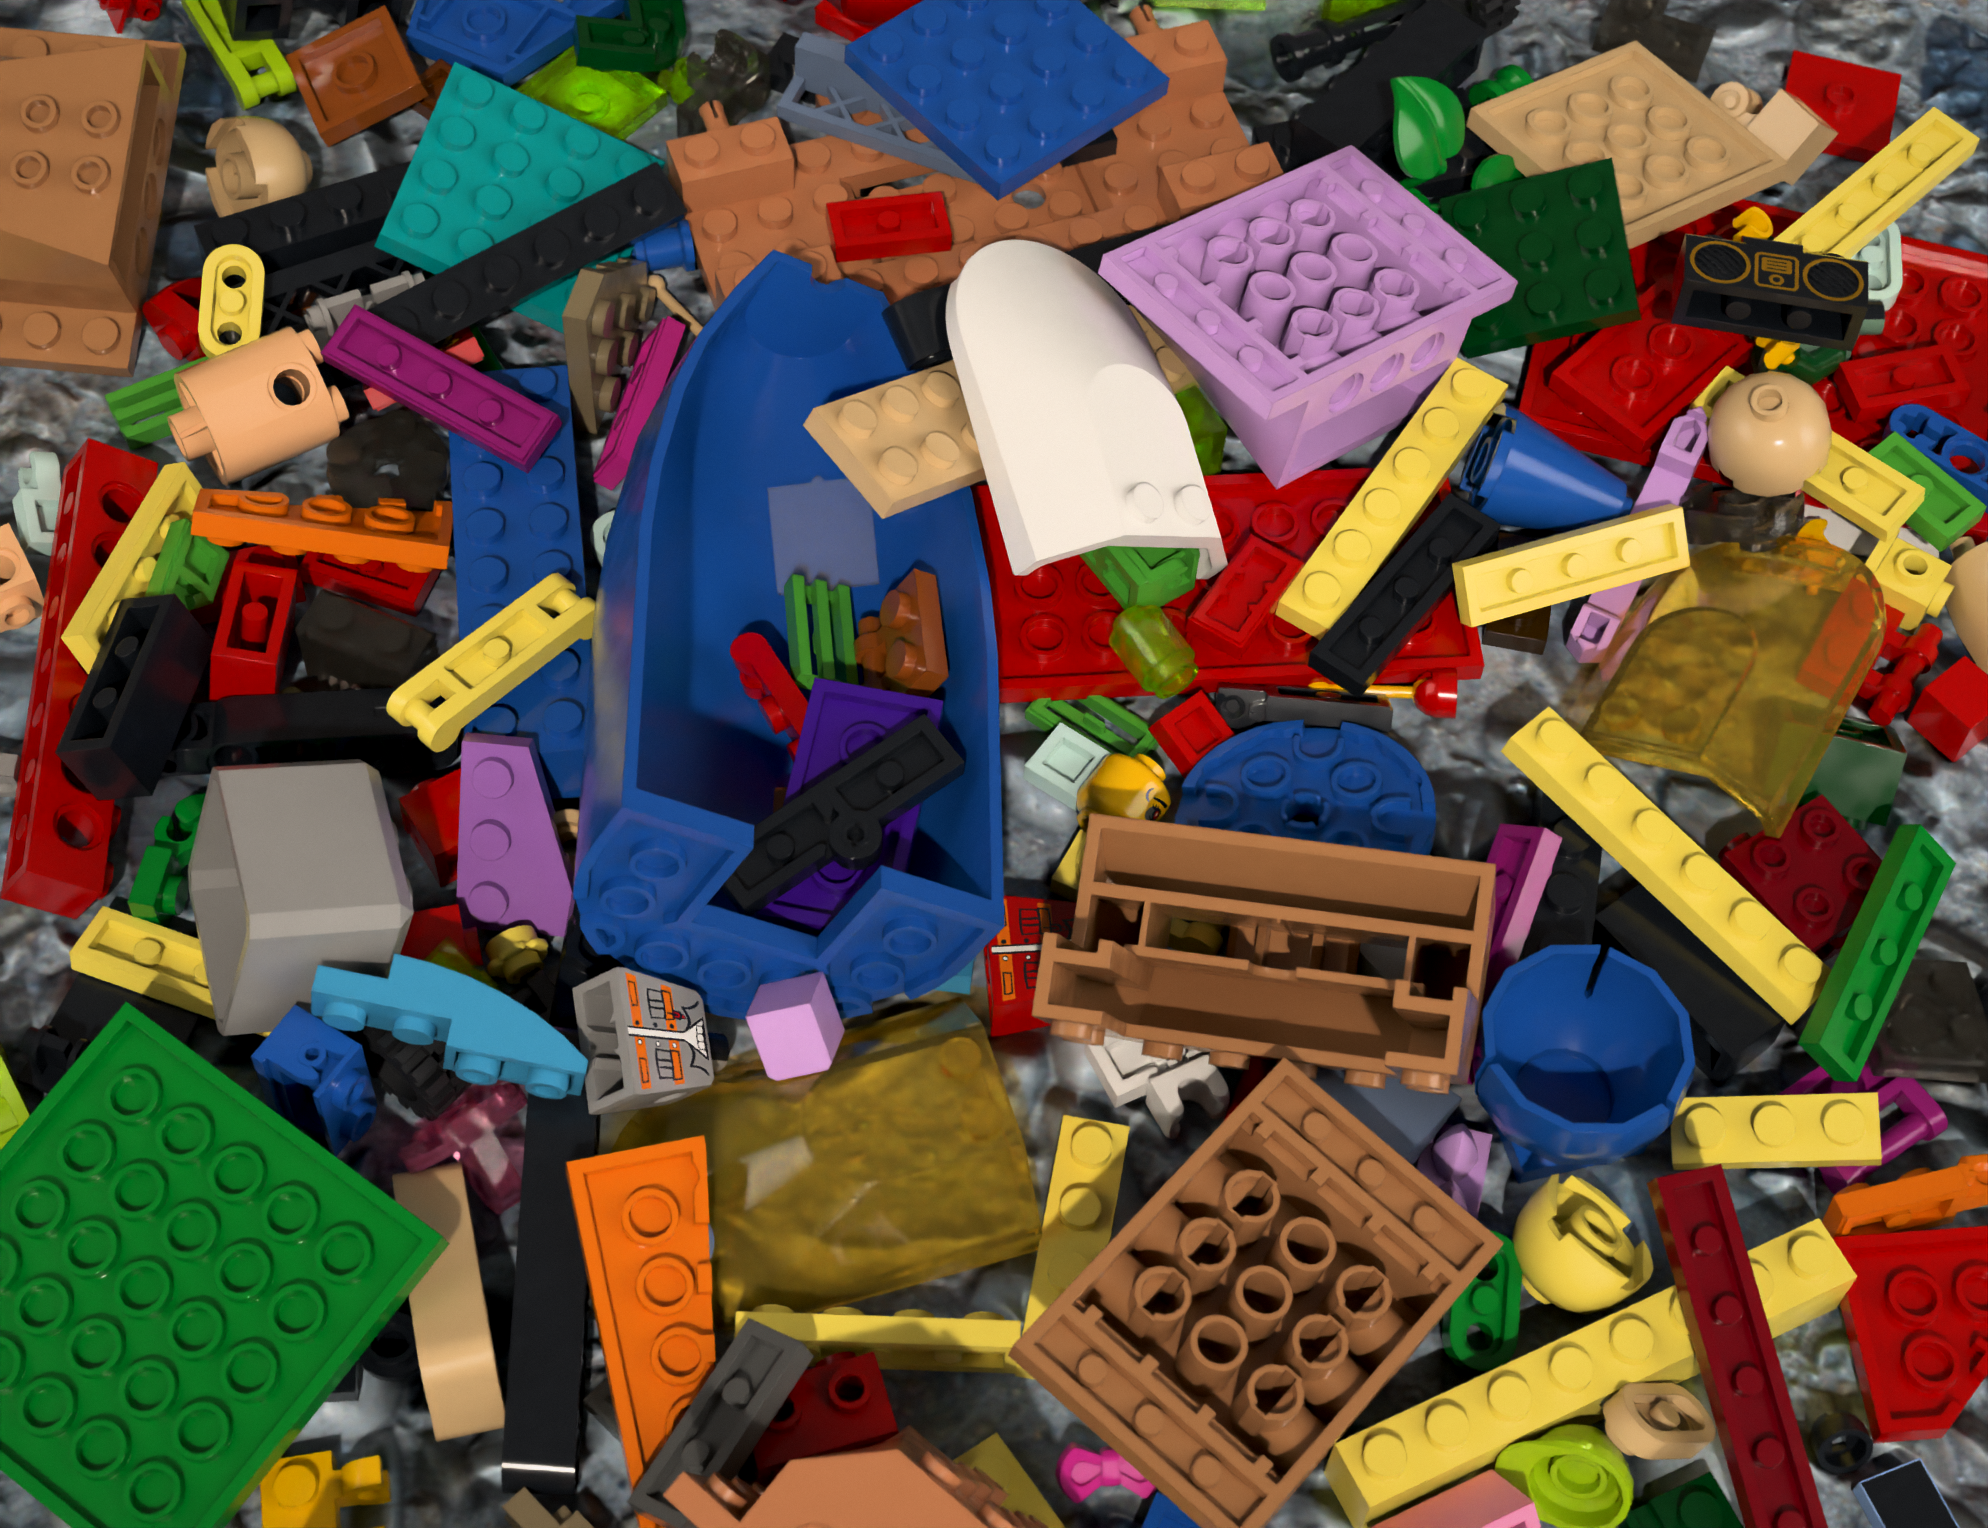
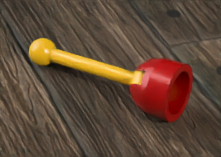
[1308,668,1457,719]

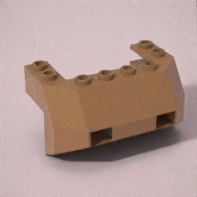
[1031,813,1496,1095]

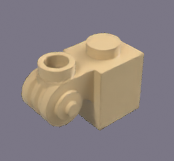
[1710,82,1838,186]

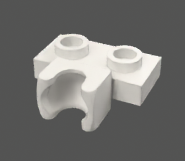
[1084,1036,1230,1139]

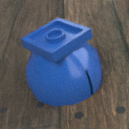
[1472,945,1695,1184]

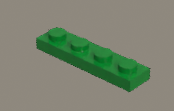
[1798,824,1956,1082]

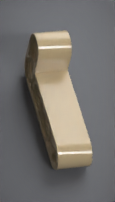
[392,1161,505,1442]

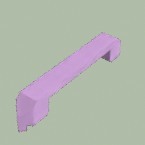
[1566,406,1708,663]

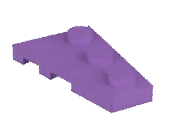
[456,732,574,937]

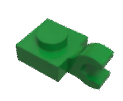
[127,815,199,928]

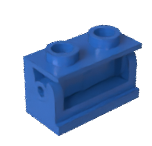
[251,1004,378,1157]

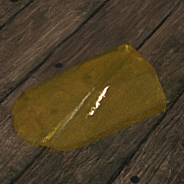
[1564,535,1887,838]
[610,997,1043,1330]

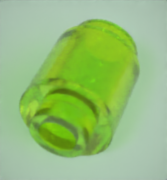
[1109,605,1198,699]

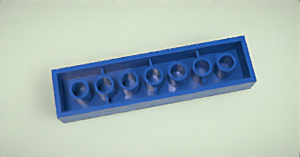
[448,365,591,799]

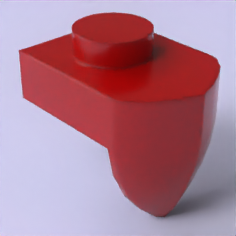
[142,277,206,362]

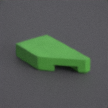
[144,518,230,610]

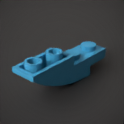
[311,953,588,1099]

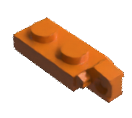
[1822,1154,1988,1238]

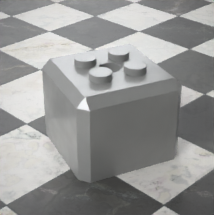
[188,759,414,1036]

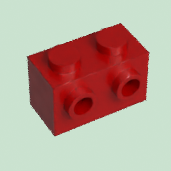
[749,1351,898,1488]

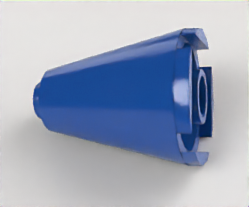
[1459,403,1633,533]

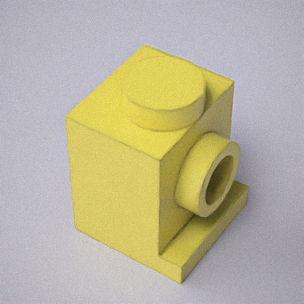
[1854,530,1955,635]

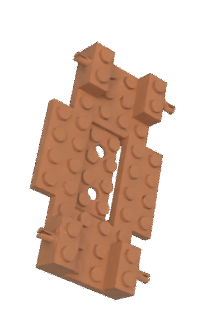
[666,5,1284,312]

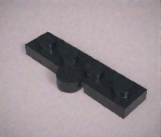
[721,714,964,917]

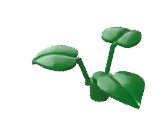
[1390,76,1527,215]

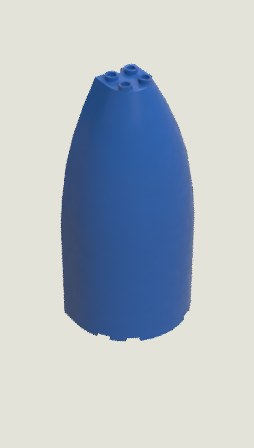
[573,249,1004,1020]

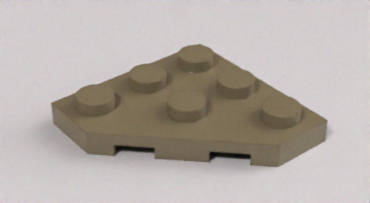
[562,257,655,434]

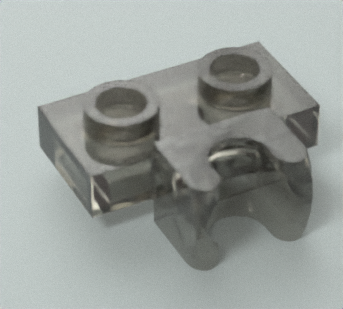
[676,29,771,138]

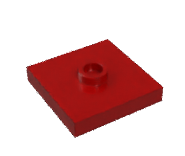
[1783,50,1902,163]

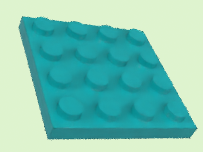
[374,62,666,334]

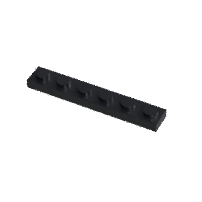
[367,162,688,348]

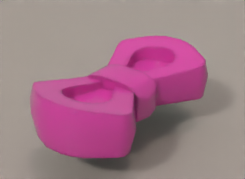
[1055,1442,1157,1503]

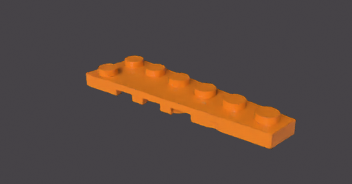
[565,1135,716,1528]

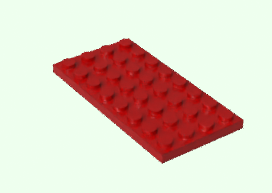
[970,468,1485,703]

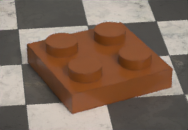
[285,5,429,147]

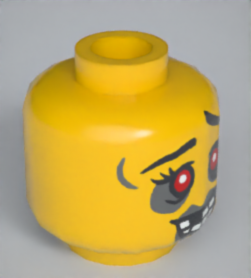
[1076,753,1171,832]

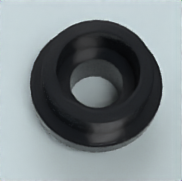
[359,1311,420,1382]

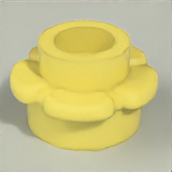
[485,925,548,984]

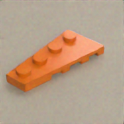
[191,488,453,573]

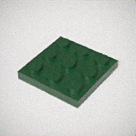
[1440,158,1642,359]

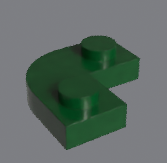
[573,0,687,73]

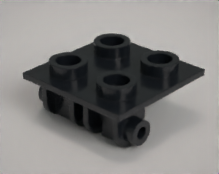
[17,972,203,1094]

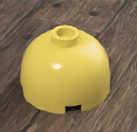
[1512,1174,1654,1315]

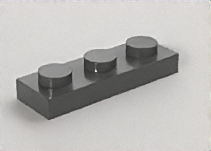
[627,1318,814,1528]

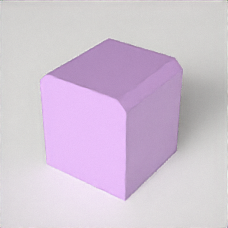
[745,971,845,1081]

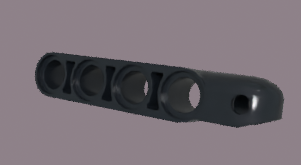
[161,687,458,776]

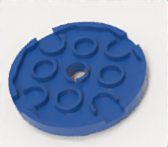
[1175,719,1436,855]

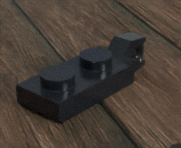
[1215,682,1393,732]

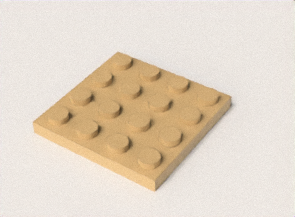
[1466,40,1789,250]

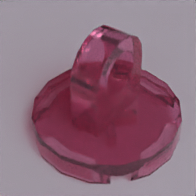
[396,1081,527,1215]

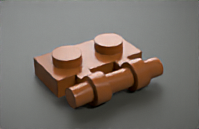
[853,568,949,698]

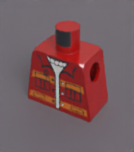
[983,895,1077,1037]

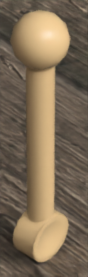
[647,275,703,337]

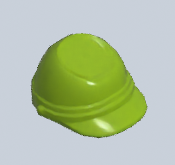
[1495,1424,1633,1528]

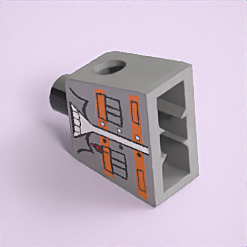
[572,967,730,1115]

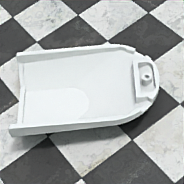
[945,240,1228,579]

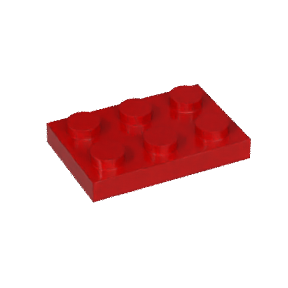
[1548,276,1755,456]

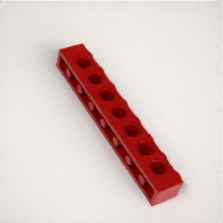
[0,438,158,920]

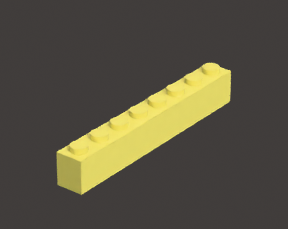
[1324,1218,1857,1528]

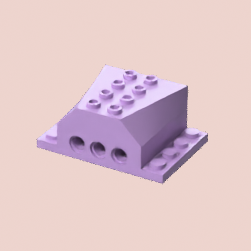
[1098,144,1518,489]

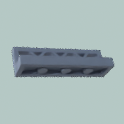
[777,31,978,184]

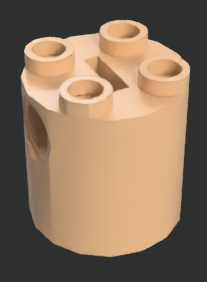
[167,327,349,486]

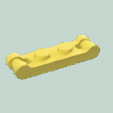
[386,573,596,752]

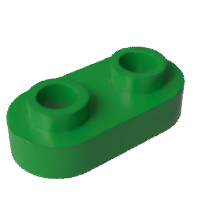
[1442,1231,1522,1373]

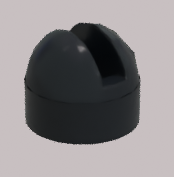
[1810,1410,1873,1473]

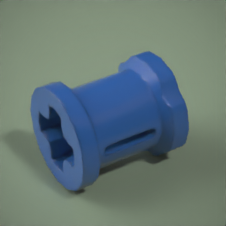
[631,219,695,275]

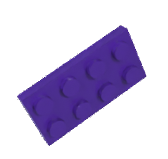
[757,677,943,935]

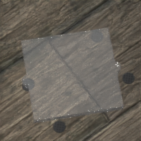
[767,476,880,596]

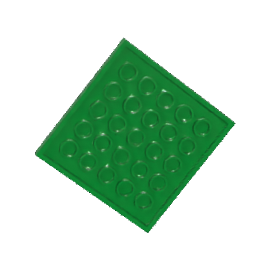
[0,1002,449,1528]

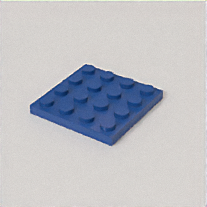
[844,0,1170,201]

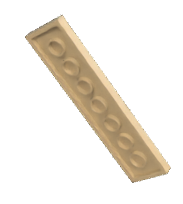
[803,305,1200,519]

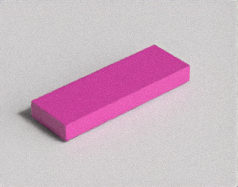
[593,316,686,491]

